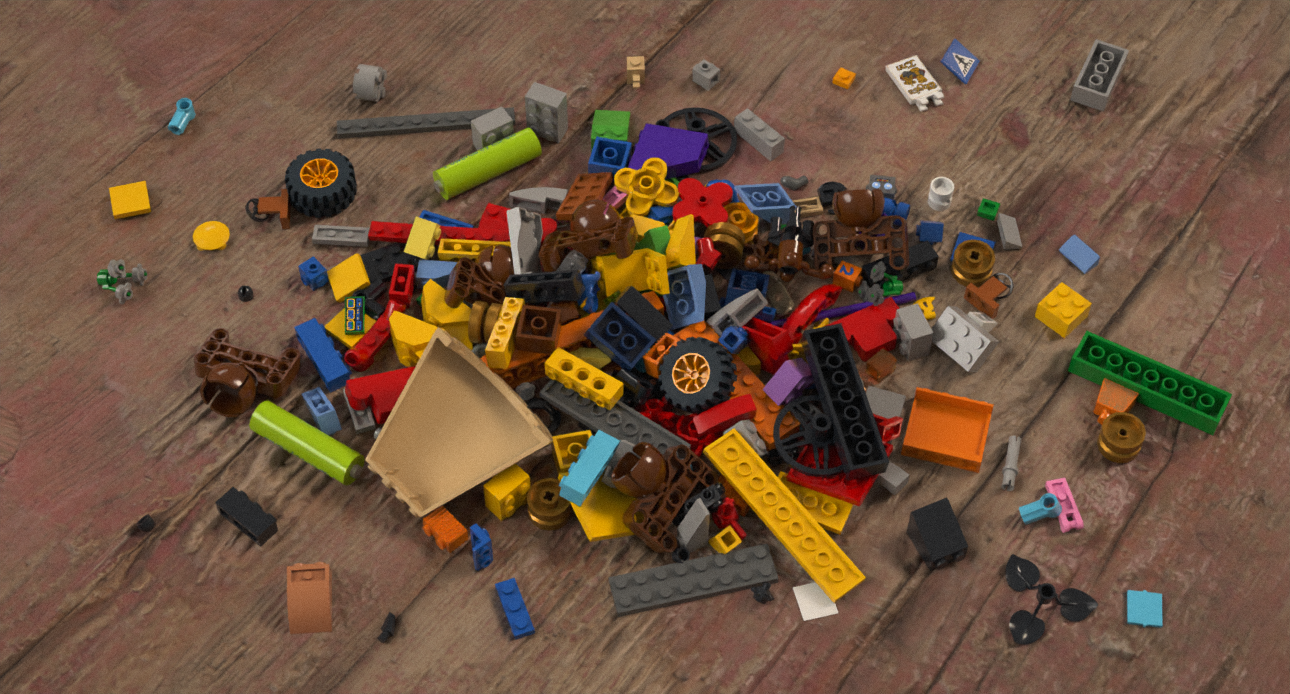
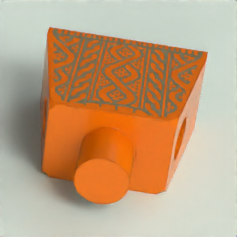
[1094,378,1139,425]

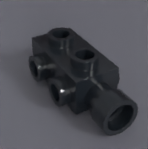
[672,482,727,526]

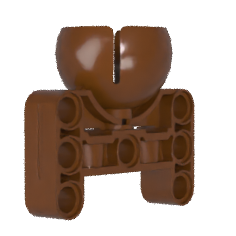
[813,189,909,271]
[539,199,638,272]
[444,245,541,308]
[194,328,301,418]
[611,442,718,553]

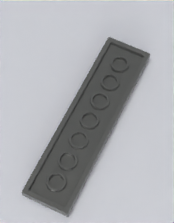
[539,370,691,458]
[608,544,778,617]

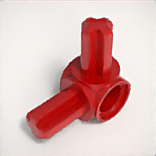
[712,497,747,541]

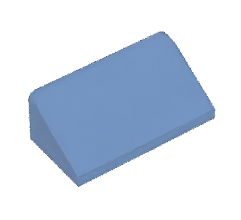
[1059,234,1100,274]

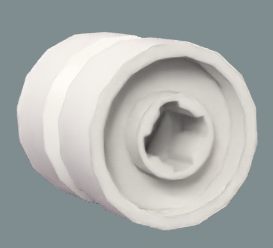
[928,177,954,211]

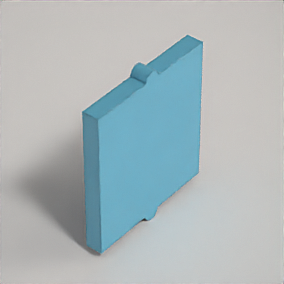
[1127,590,1163,628]

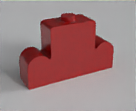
[826,297,900,362]
[736,317,793,375]
[345,366,416,424]

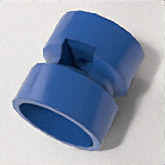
[882,197,910,227]

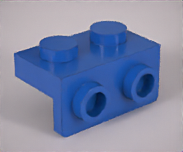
[470,523,493,571]

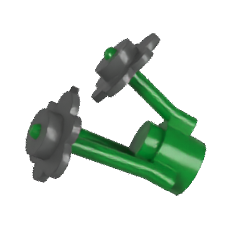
[858,261,903,306]

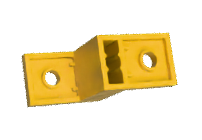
[586,248,670,297]

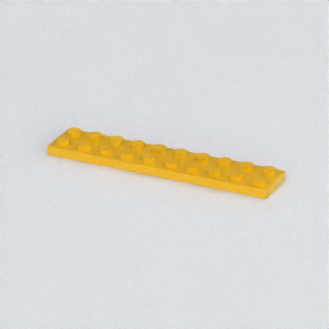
[703,428,866,603]

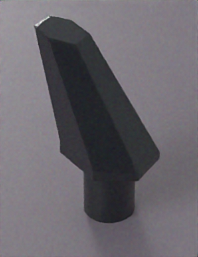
[377,612,396,643]

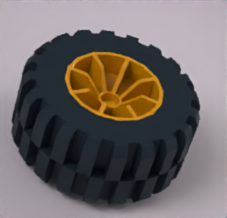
[285,148,357,218]
[658,337,737,414]

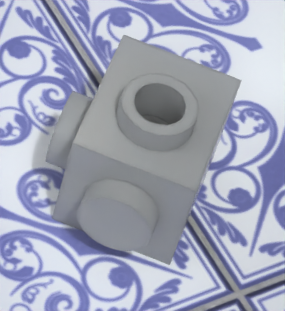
[692,60,720,91]

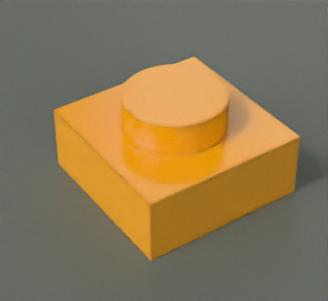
[832,67,856,89]

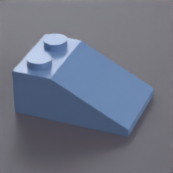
[734,183,797,224]
[663,264,706,330]

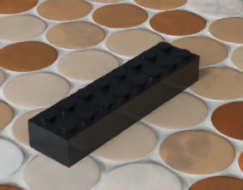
[801,323,889,481]

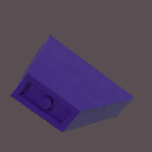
[628,123,709,180]

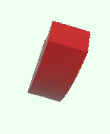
[692,393,757,436]

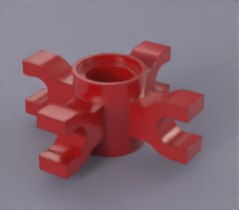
[635,396,675,429]

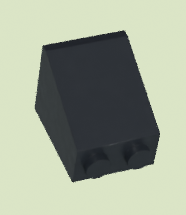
[906,497,968,571]

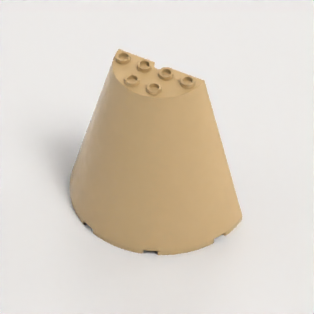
[365,327,553,518]

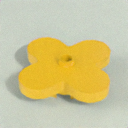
[614,157,679,217]

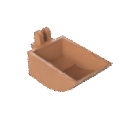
[287,562,332,634]

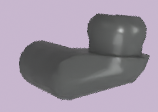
[780,175,808,190]

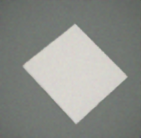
[793,582,838,621]

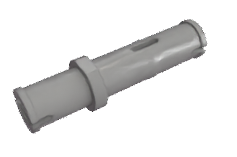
[1001,436,1021,491]

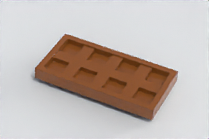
[556,172,614,221]

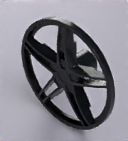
[663,108,737,173]
[773,395,844,477]

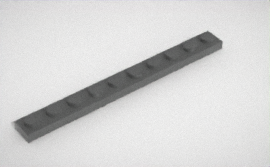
[337,107,515,139]

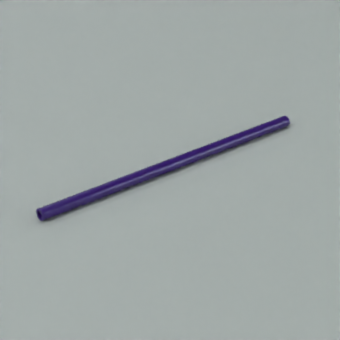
[767,292,916,328]

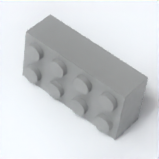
[1070,39,1129,111]

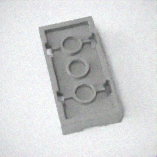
[506,206,543,275]

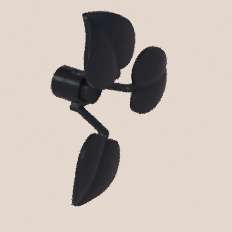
[1005,554,1098,645]

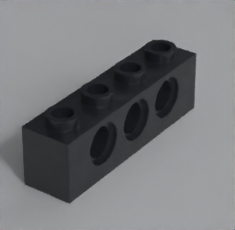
[503,270,585,304]

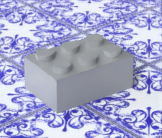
[525,82,568,143]
[932,306,999,372]

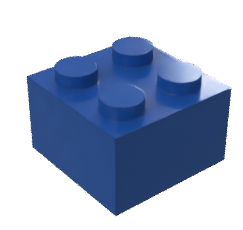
[588,136,632,182]

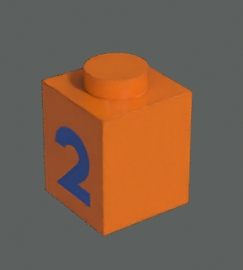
[832,260,863,293]

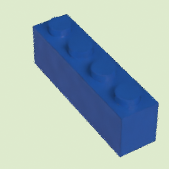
[294,318,352,393]

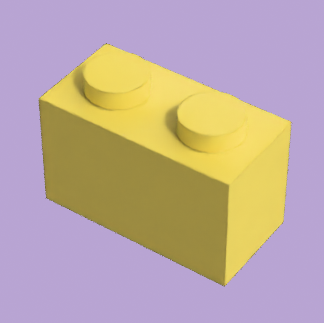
[404,217,441,260]

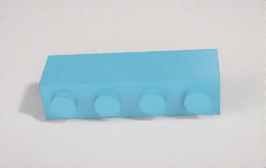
[559,430,620,507]

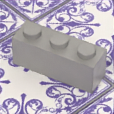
[734,108,785,161]

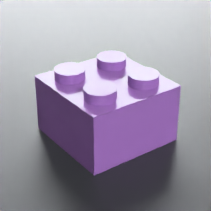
[762,358,814,406]

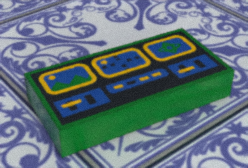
[345,297,365,335]

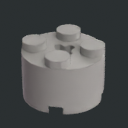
[353,64,387,102]

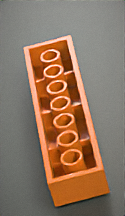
[673,320,800,452]

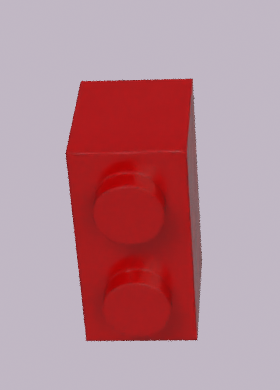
[389,263,416,309]

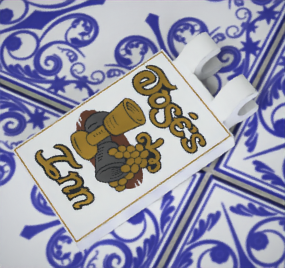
[885,55,944,112]

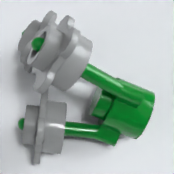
[97,259,147,304]

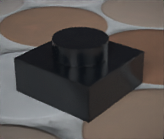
[818,186,838,207]

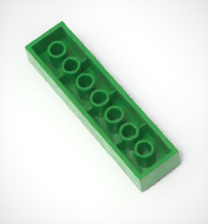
[1068,331,1232,435]

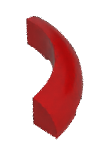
[781,284,843,344]

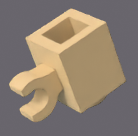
[627,56,645,88]

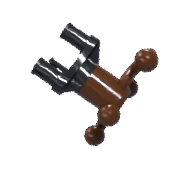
[744,205,834,283]

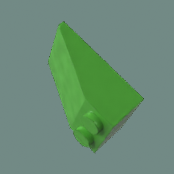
[591,110,630,152]

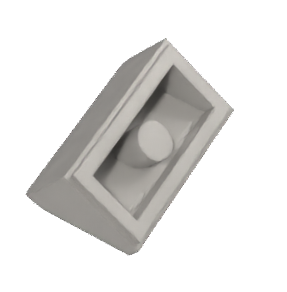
[997,213,1022,250]

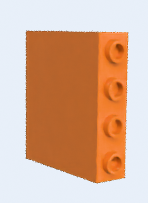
[901,387,994,473]

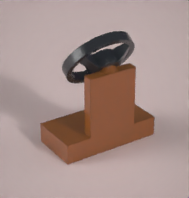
[245,189,291,229]
[964,273,1014,319]

